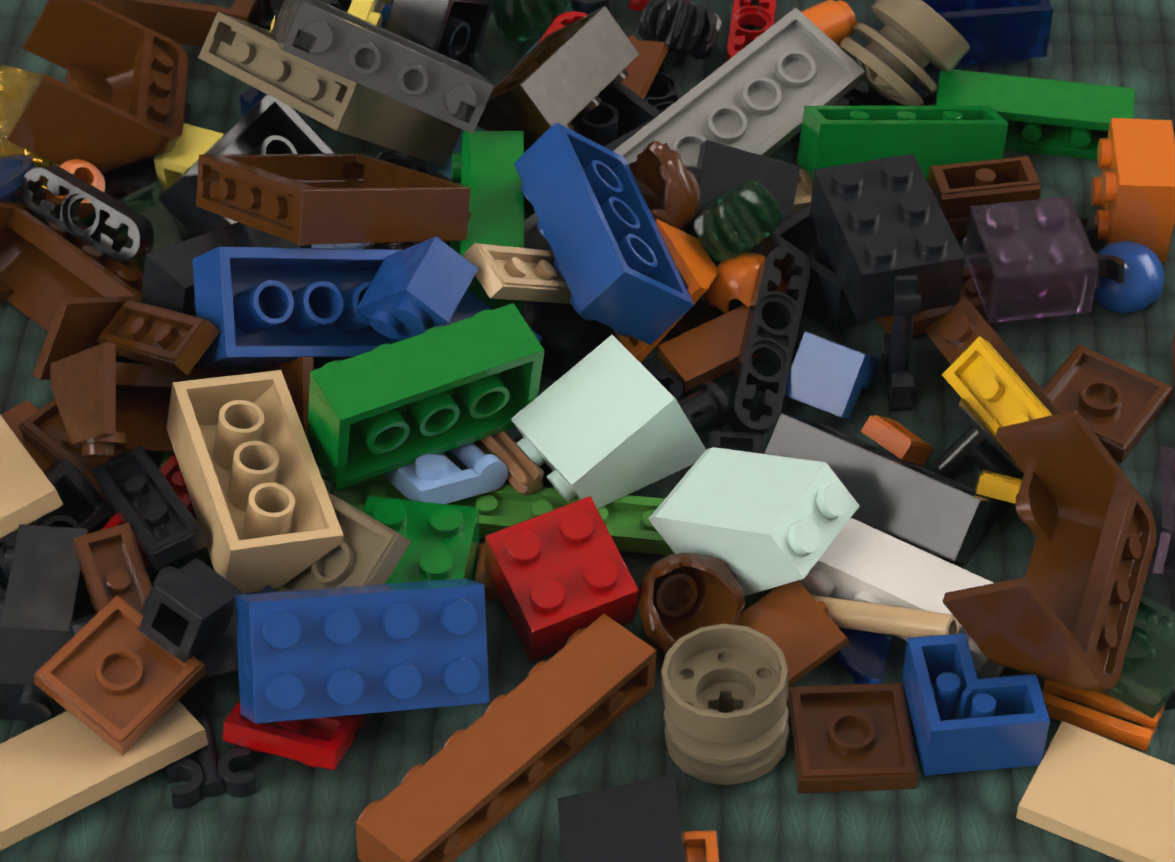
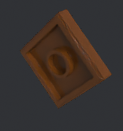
[1043,344,1173,463]
[787,683,918,793]

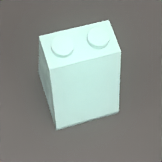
[511,335,706,509]
[648,447,860,596]

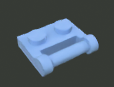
[382,442,509,504]

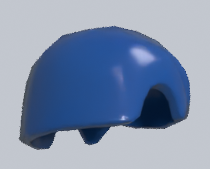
[1086,240,1165,314]

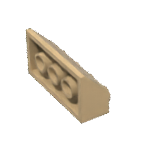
[167,370,343,594]

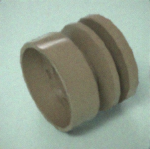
[839,0,970,106]
[661,624,789,785]

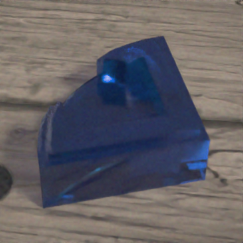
[833,627,891,684]

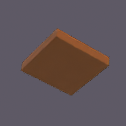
[33,595,205,756]

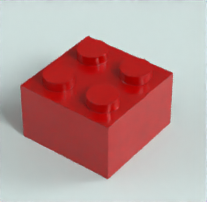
[484,496,639,662]

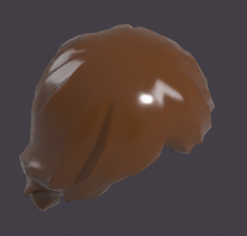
[629,141,700,231]
[637,553,746,654]

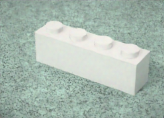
[799,518,1005,678]

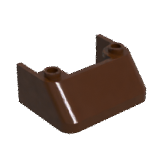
[7,0,188,174]
[0,202,144,380]
[50,342,313,459]
[942,409,1156,691]

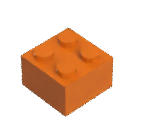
[1090,118,1175,263]

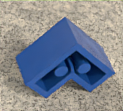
[356,236,493,341]
[901,633,1050,776]

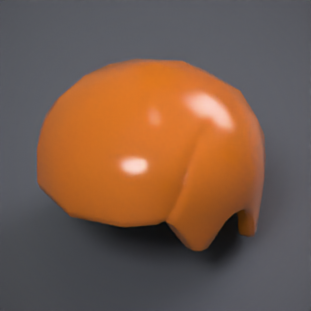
[703,252,786,314]

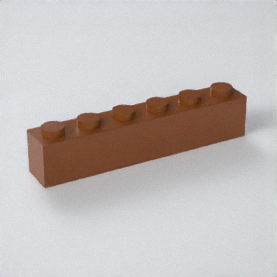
[355,614,656,862]

